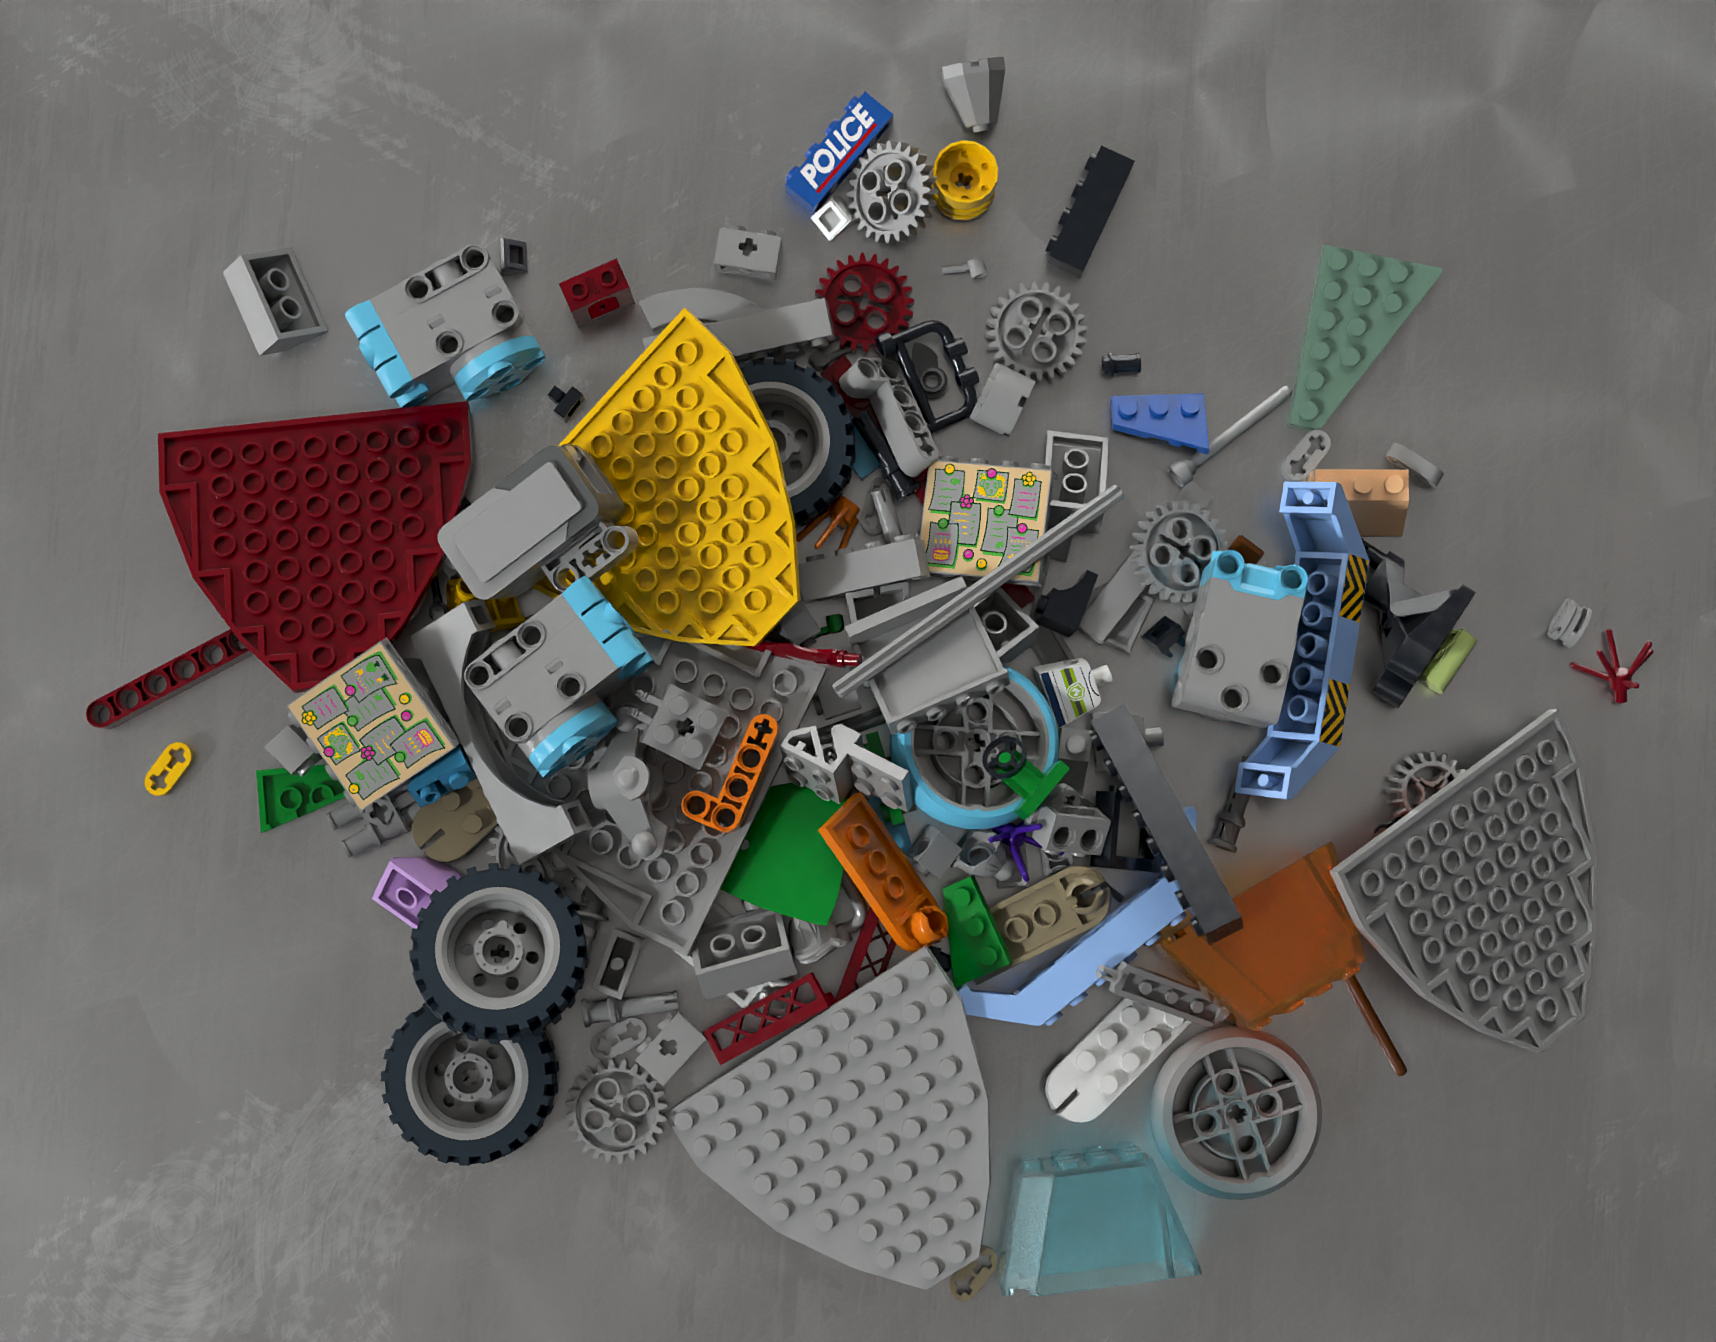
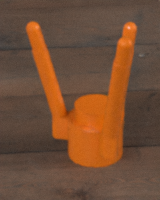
[796,496,860,550]

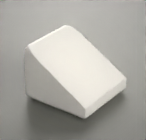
[811,196,856,241]

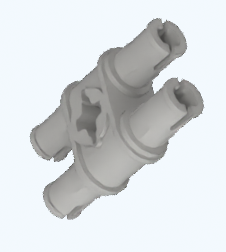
[326,784,421,858]

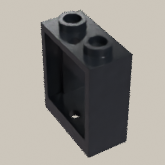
[1090,785,1161,873]

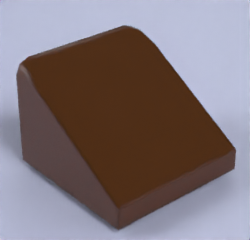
[1227,535,1265,564]

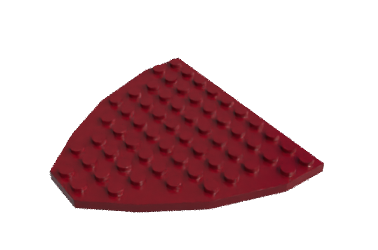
[158,401,473,693]

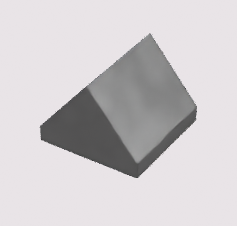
[499,238,528,275]

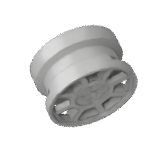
[1547,598,1592,648]

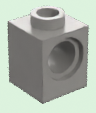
[906,824,963,879]

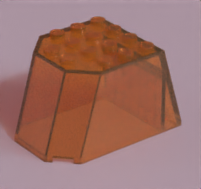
[1154,841,1366,1031]

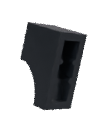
[1035,570,1098,638]

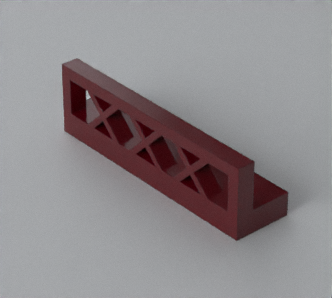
[835,906,896,1002]
[703,972,836,1065]

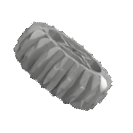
[1386,751,1466,818]

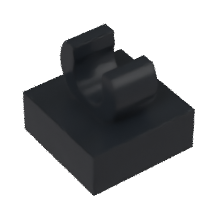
[547,385,585,423]
[1142,616,1186,658]

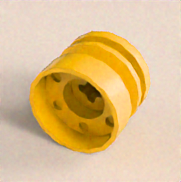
[931,140,998,221]

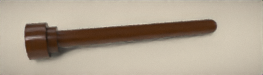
[1318,936,1407,1076]

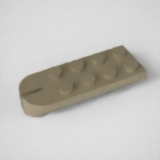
[412,739,506,863]
[974,865,1112,985]

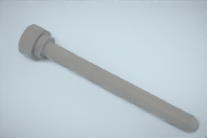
[1168,386,1292,487]

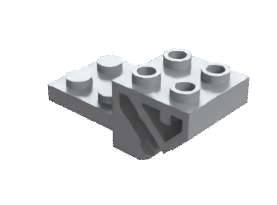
[780,724,914,813]

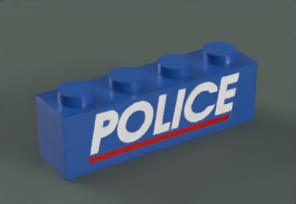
[785,91,893,215]

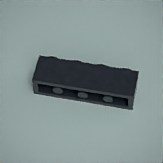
[1045,145,1135,278]

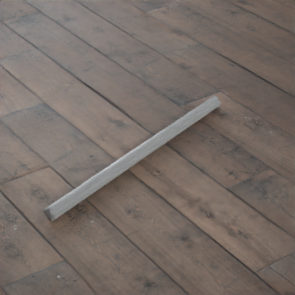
[832,485,1124,698]

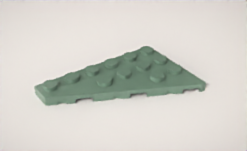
[1288,244,1443,431]

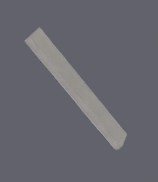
[1078,480,1214,644]

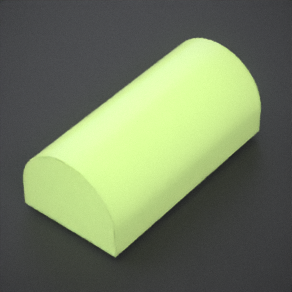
[1418,629,1477,694]

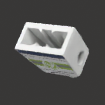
[1033,658,1113,728]

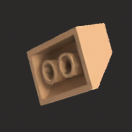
[1307,469,1409,537]

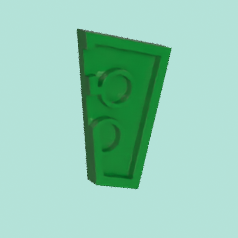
[256,764,345,833]
[943,875,1013,988]

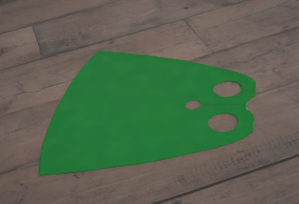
[721,783,847,926]

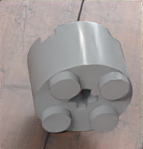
[970,363,1036,437]

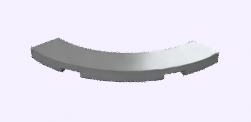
[638,288,805,363]

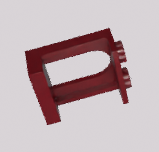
[558,258,635,328]

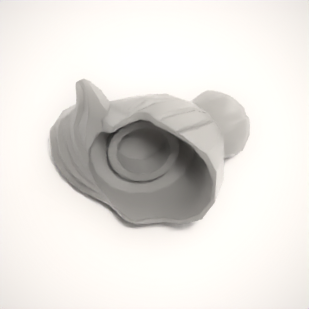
[950,829,1017,881]
[788,917,842,964]

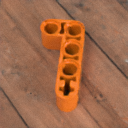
[681,714,780,834]

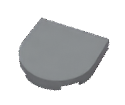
[1083,583,1156,655]

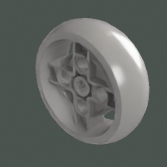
[1150,1026,1322,1200]

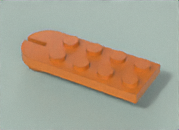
[818,792,949,952]

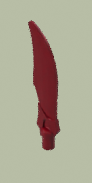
[740,641,862,668]

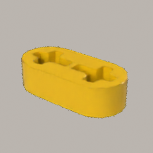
[144,742,195,796]

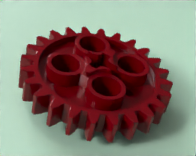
[815,253,915,355]

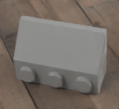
[223,248,328,356]
[691,908,797,1000]

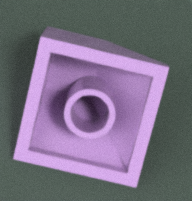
[371,857,461,929]

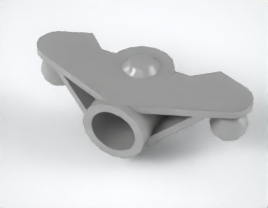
[588,707,669,861]

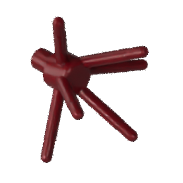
[1570,629,1654,703]

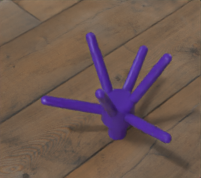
[988,820,1064,882]

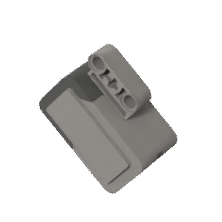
[438,444,639,600]

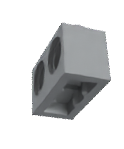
[1032,802,1111,858]

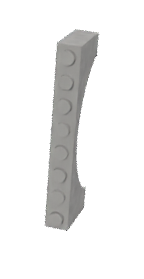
[410,599,592,865]

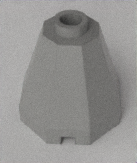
[941,57,1005,133]

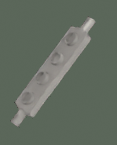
[1096,961,1243,1029]

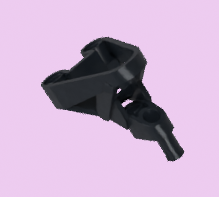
[1361,538,1476,709]

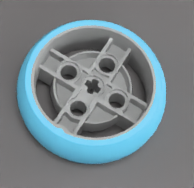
[890,664,1059,829]

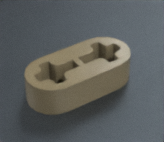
[949,1245,998,1301]

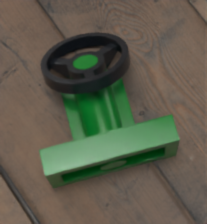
[982,737,1070,820]

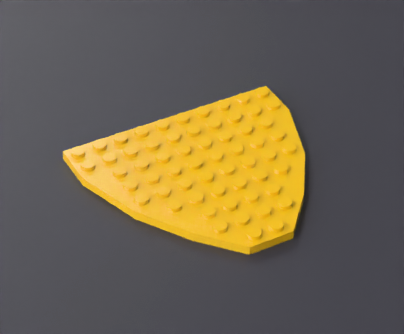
[531,308,801,646]

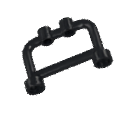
[874,320,980,435]

